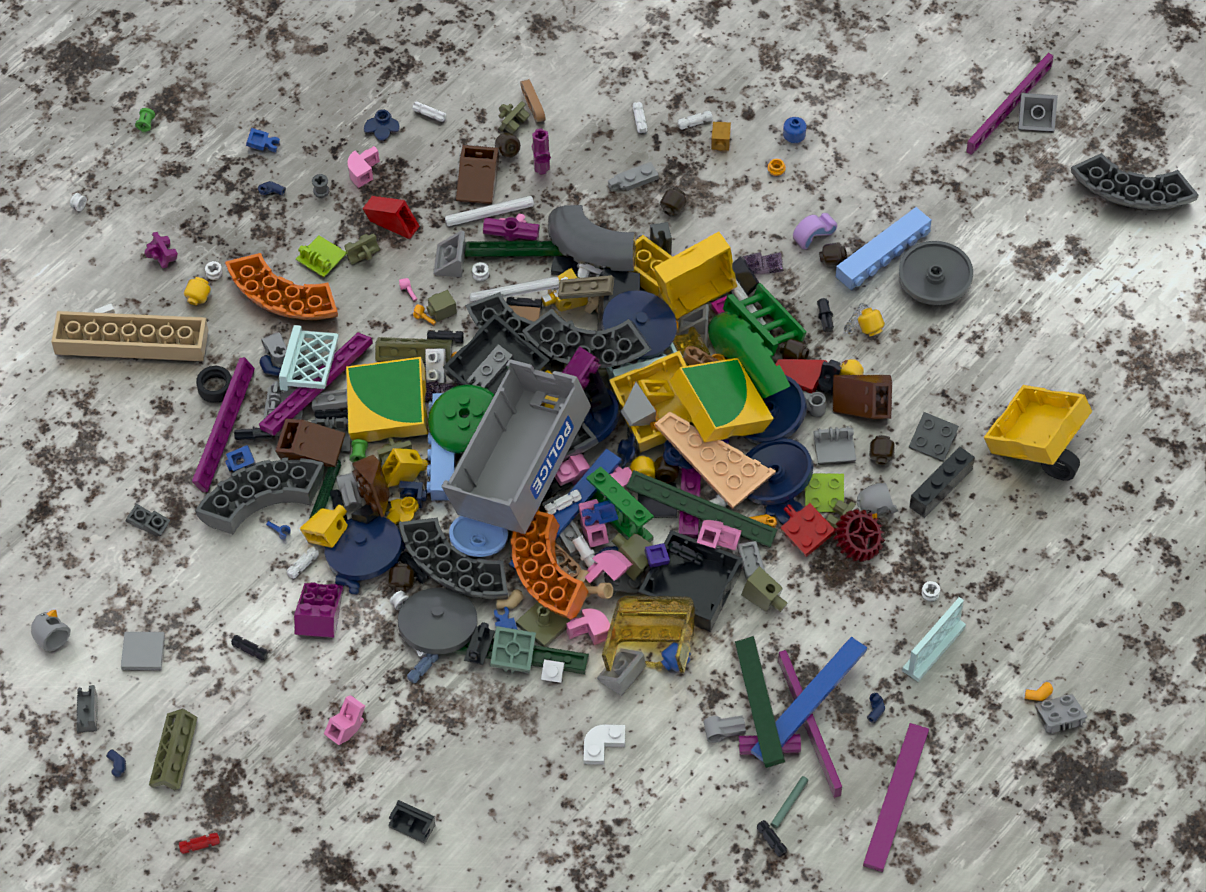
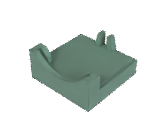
[490,626,536,673]

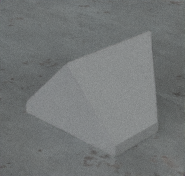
[679,304,709,351]
[620,382,656,426]

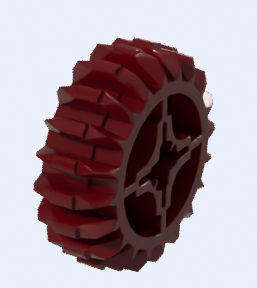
[833,509,885,562]

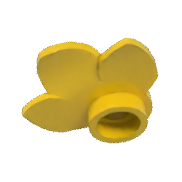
[386,497,419,524]

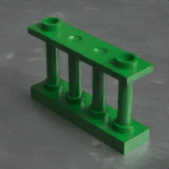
[722,283,807,357]
[586,467,654,542]

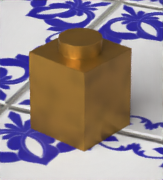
[711,121,731,151]

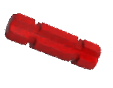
[179,832,220,854]

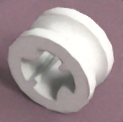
[70,193,87,211]
[205,261,223,280]
[472,262,489,281]
[922,581,940,601]
[390,591,409,610]

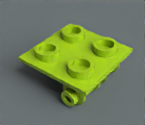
[295,235,346,277]
[805,473,844,512]

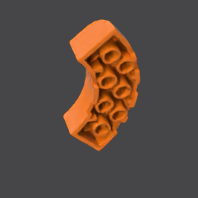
[225,253,338,320]
[511,511,589,620]

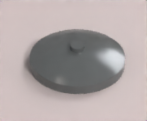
[899,241,973,305]
[398,588,477,654]

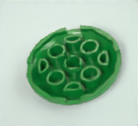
[428,385,495,454]

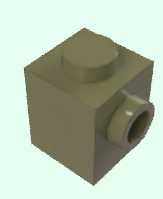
[426,289,457,322]

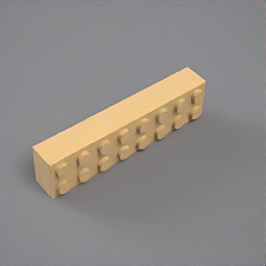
[51,311,209,361]

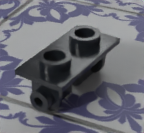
[464,622,495,665]

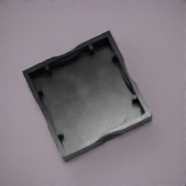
[443,314,552,394]
[638,530,743,632]

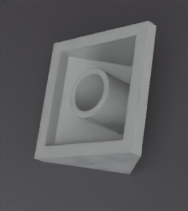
[1018,93,1058,131]
[433,230,466,277]
[597,648,646,696]

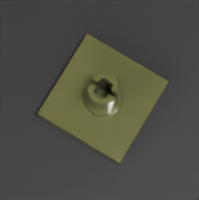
[516,602,572,647]

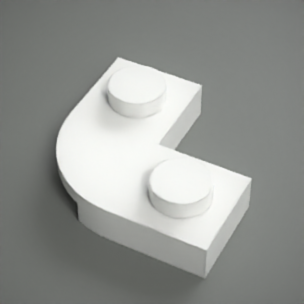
[584,725,625,765]

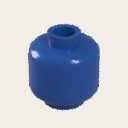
[783,117,807,143]
[661,642,691,672]

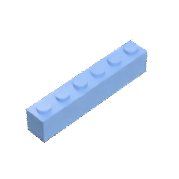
[836,207,932,290]
[427,393,455,501]

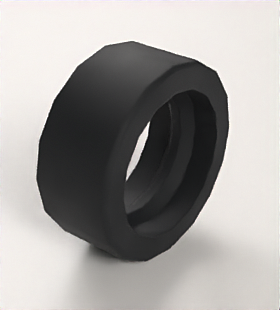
[196,365,232,403]
[1041,449,1080,481]

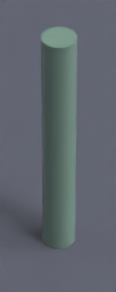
[770,776,809,829]

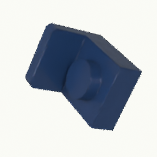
[399,481,427,508]

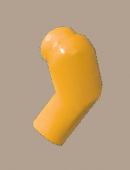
[749,514,777,528]
[1025,682,1053,701]

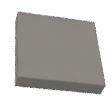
[121,632,165,670]

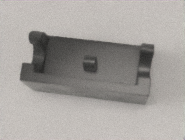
[650,222,672,256]
[76,685,98,733]

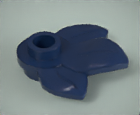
[364,109,400,141]
[617,434,635,469]
[663,440,693,469]
[766,498,804,525]

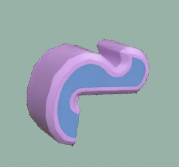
[793,213,837,250]

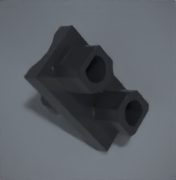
[817,360,842,396]

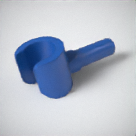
[266,521,291,540]

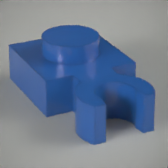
[246,128,280,152]
[582,500,618,526]
[494,607,518,630]

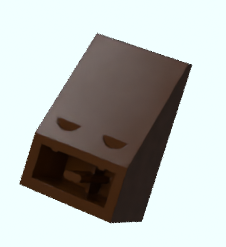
[456,145,499,204]
[833,375,892,419]
[275,419,345,467]
[352,455,390,517]

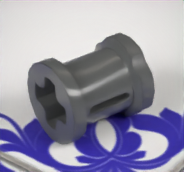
[312,174,329,198]

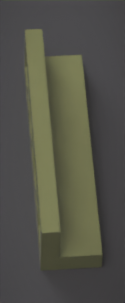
[375,337,452,363]
[149,708,198,791]

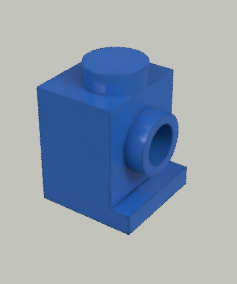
[225,445,256,472]

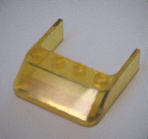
[602,596,695,673]

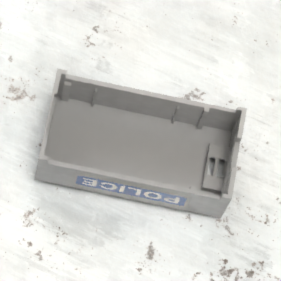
[441,359,591,534]

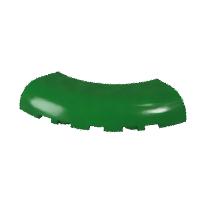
[708,312,790,399]

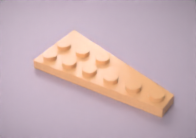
[655,412,776,509]

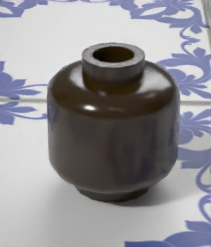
[495,133,521,158]
[660,188,687,216]
[819,242,847,268]
[780,339,809,360]
[869,435,895,465]
[654,456,679,484]
[388,563,414,593]

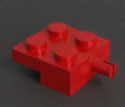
[780,503,835,557]

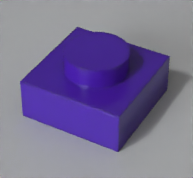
[644,543,670,568]

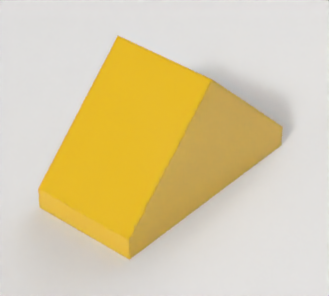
[638,380,675,406]

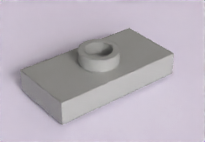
[737,541,765,580]

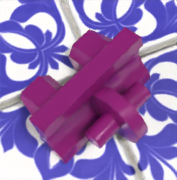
[144,232,178,269]

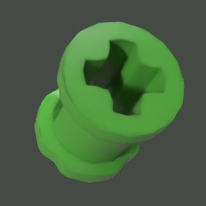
[135,108,155,132]
[349,439,368,463]

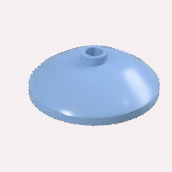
[449,516,508,557]

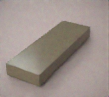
[558,275,614,299]

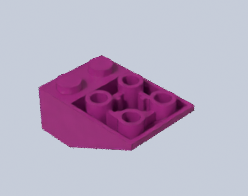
[562,346,600,390]
[294,582,343,638]

